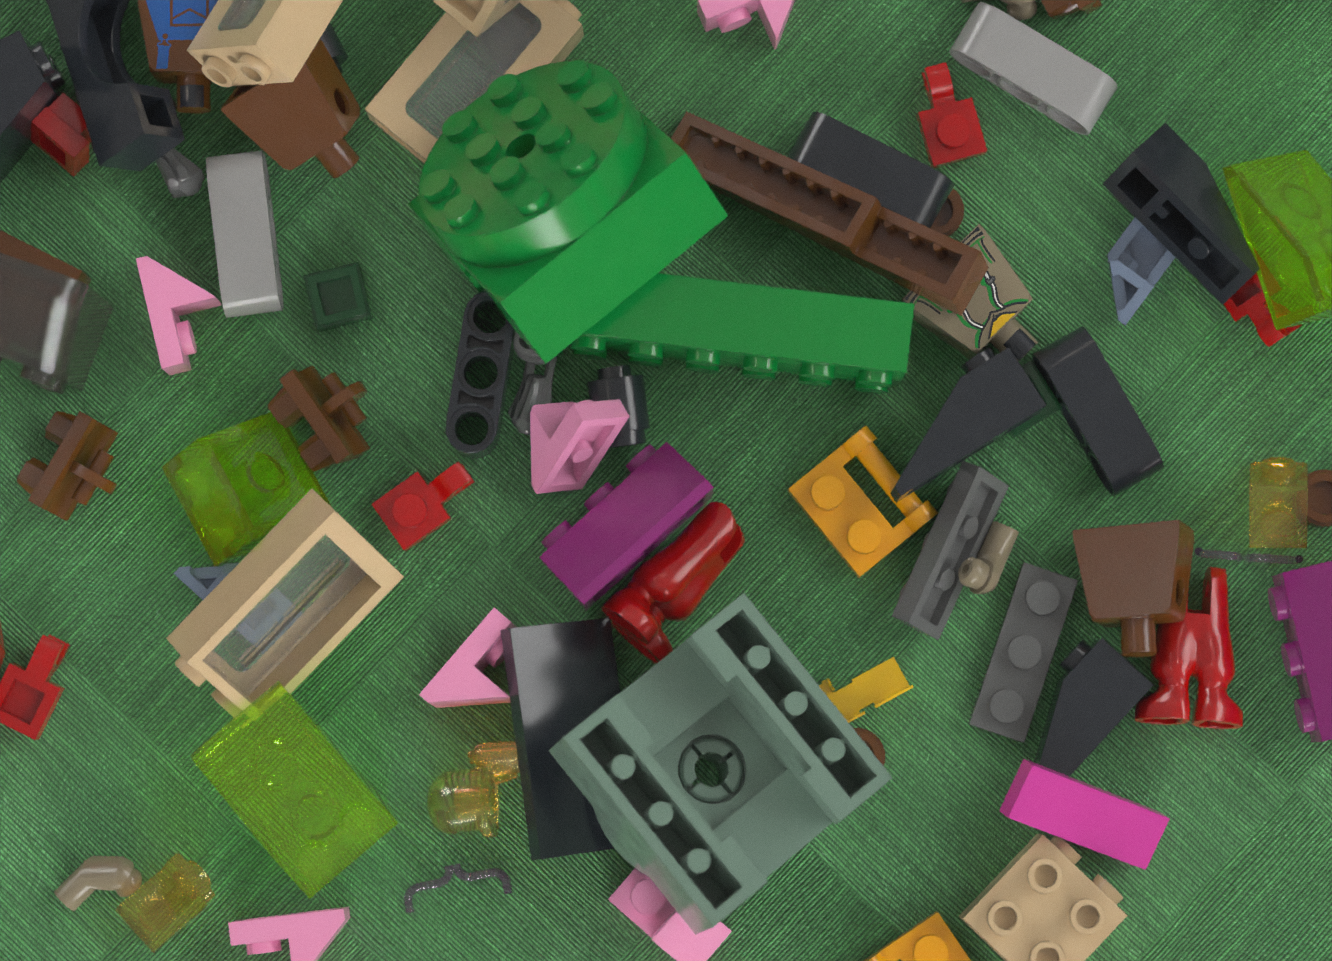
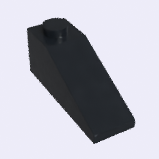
[1103,123,1260,305]
[890,348,1046,503]
[1034,638,1153,776]

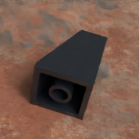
[0,30,66,184]

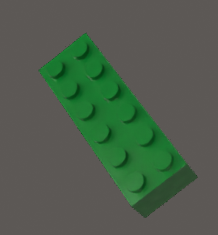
[567,273,914,394]

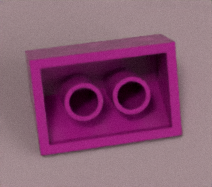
[539,442,714,611]
[1268,561,1332,742]

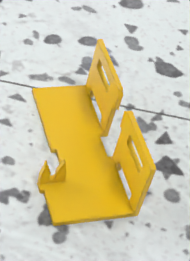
[819,657,913,723]

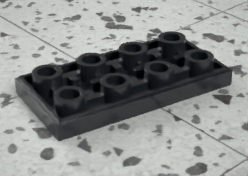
[501,618,620,860]

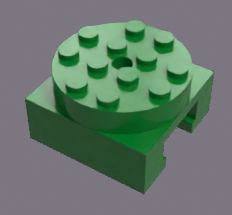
[408,59,728,364]

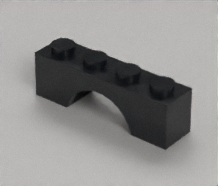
[46,0,185,171]

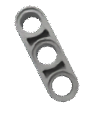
[949,2,1118,135]
[206,150,284,318]

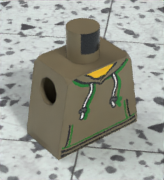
[901,224,1038,362]

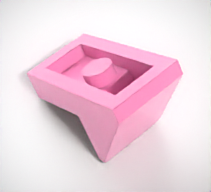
[697,0,795,49]
[136,256,222,375]
[530,399,630,494]
[419,607,516,708]
[608,868,732,961]
[228,906,350,961]

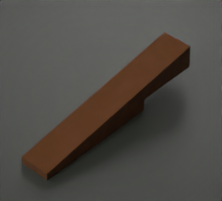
[671,111,989,316]

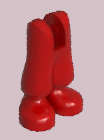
[601,502,745,664]
[1135,567,1243,729]

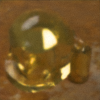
[427,741,520,837]

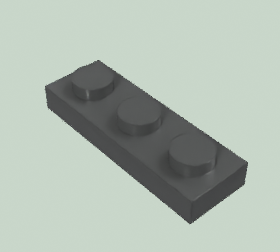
[892,461,1009,640]
[968,562,1078,743]

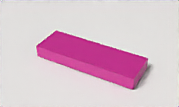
[999,759,1170,870]

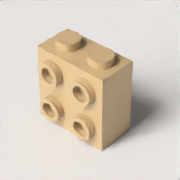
[959,834,1128,961]

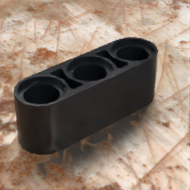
[787,112,954,228]
[446,291,515,459]
[1032,326,1164,496]

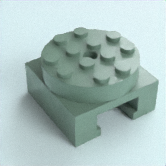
[549,593,893,935]

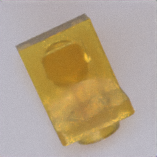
[1249,457,1308,548]
[115,853,215,953]

